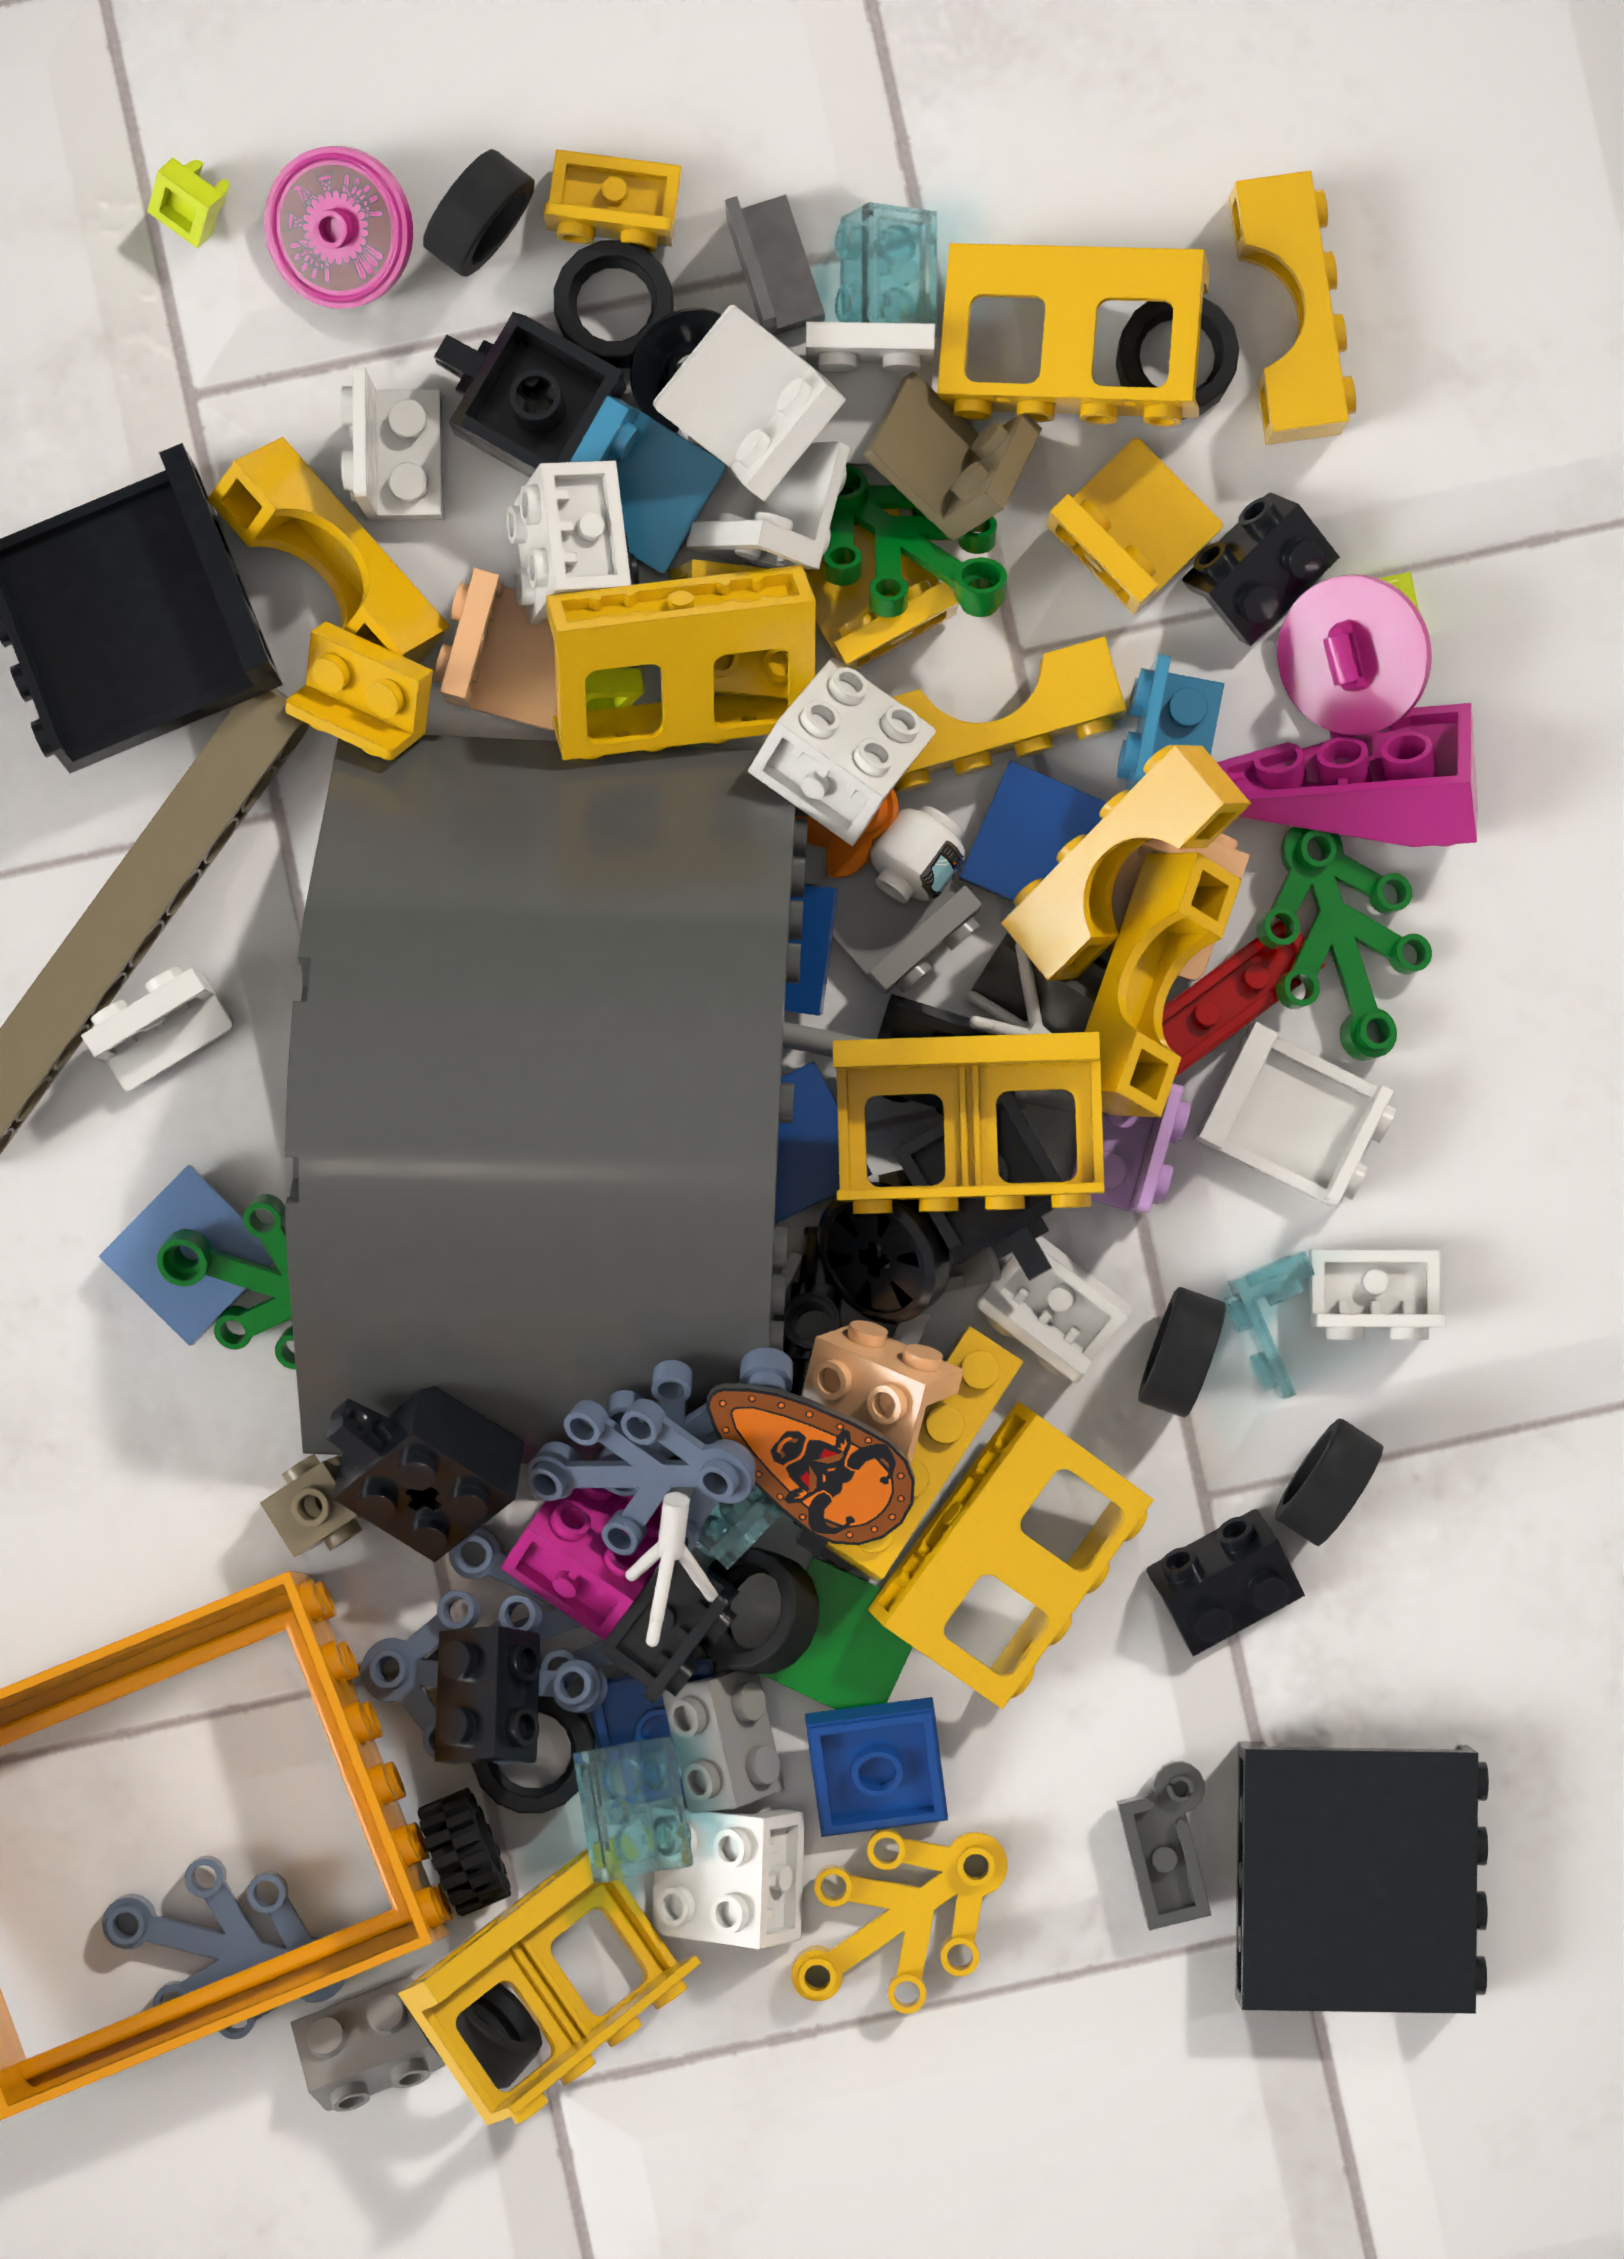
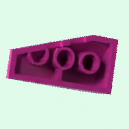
[1217,703,1478,847]

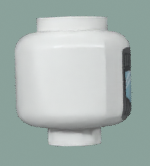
[870,805,965,903]

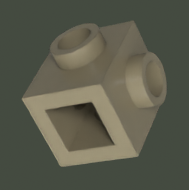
[260,1454,363,1557]

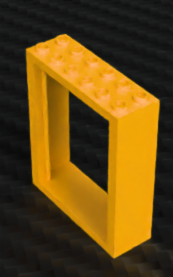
[0,1571,453,2121]

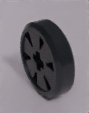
[817,1182,950,1324]

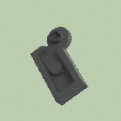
[1116,1761,1212,1931]

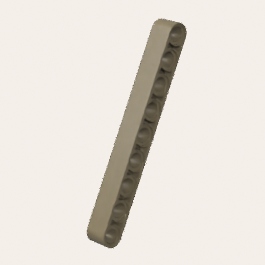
[0,688,310,1155]

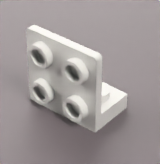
[653,305,846,501]
[806,322,935,466]
[341,368,443,520]
[686,441,850,569]
[507,461,631,624]
[747,658,936,847]
[652,1805,805,1949]

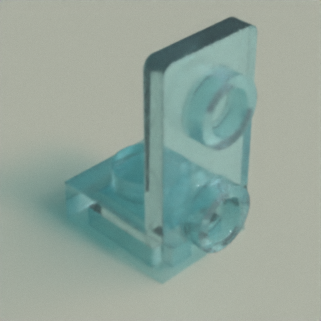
[1224,1251,1315,1400]

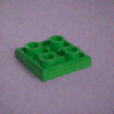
[760,1556,913,1710]

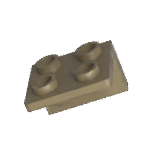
[864,372,1042,542]

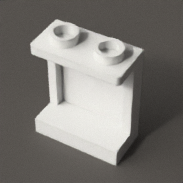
[1193,1022,1396,1206]

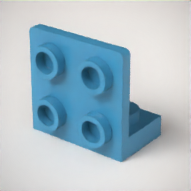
[570,396,727,573]
[1116,654,1225,790]

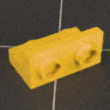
[285,621,433,760]

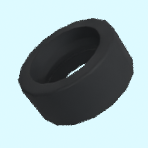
[423,149,535,277]
[553,240,674,368]
[1115,297,1240,420]
[1138,1287,1226,1418]
[1274,1418,1384,1546]
[700,1548,819,1674]
[471,1696,594,1814]
[418,1982,543,2089]

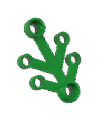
[823,465,1007,618]
[1256,826,1432,1061]
[156,1194,296,1370]

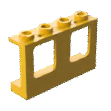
[937,243,1210,427]
[546,565,816,760]
[832,1032,1105,1214]
[867,1401,1154,1710]
[398,1834,701,2126]

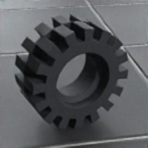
[417,1788,511,1916]

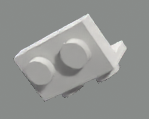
[81,966,234,1092]
[976,1236,1134,1383]
[1309,1249,1446,1340]

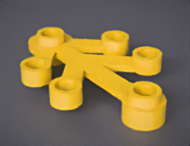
[792,1828,1008,2014]

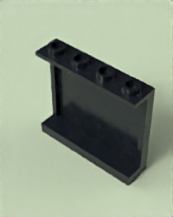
[0,443,283,773]
[1235,1742,1489,2014]

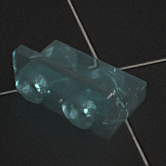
[835,202,937,337]
[696,1485,783,1570]
[573,1737,693,1883]

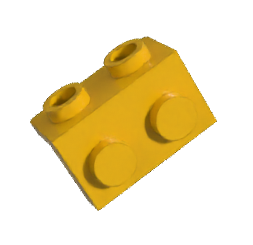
[543,149,682,252]

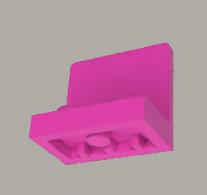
[500,1488,663,1641]

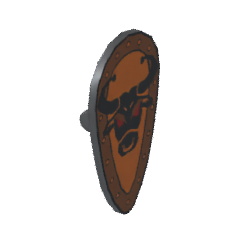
[706,1384,915,1545]

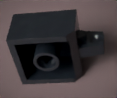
[434,312,627,478]
[893,1091,1063,1281]
[327,1386,524,1562]

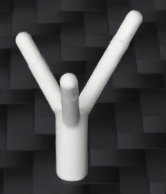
[967,943,1051,1035]
[625,1492,718,1647]

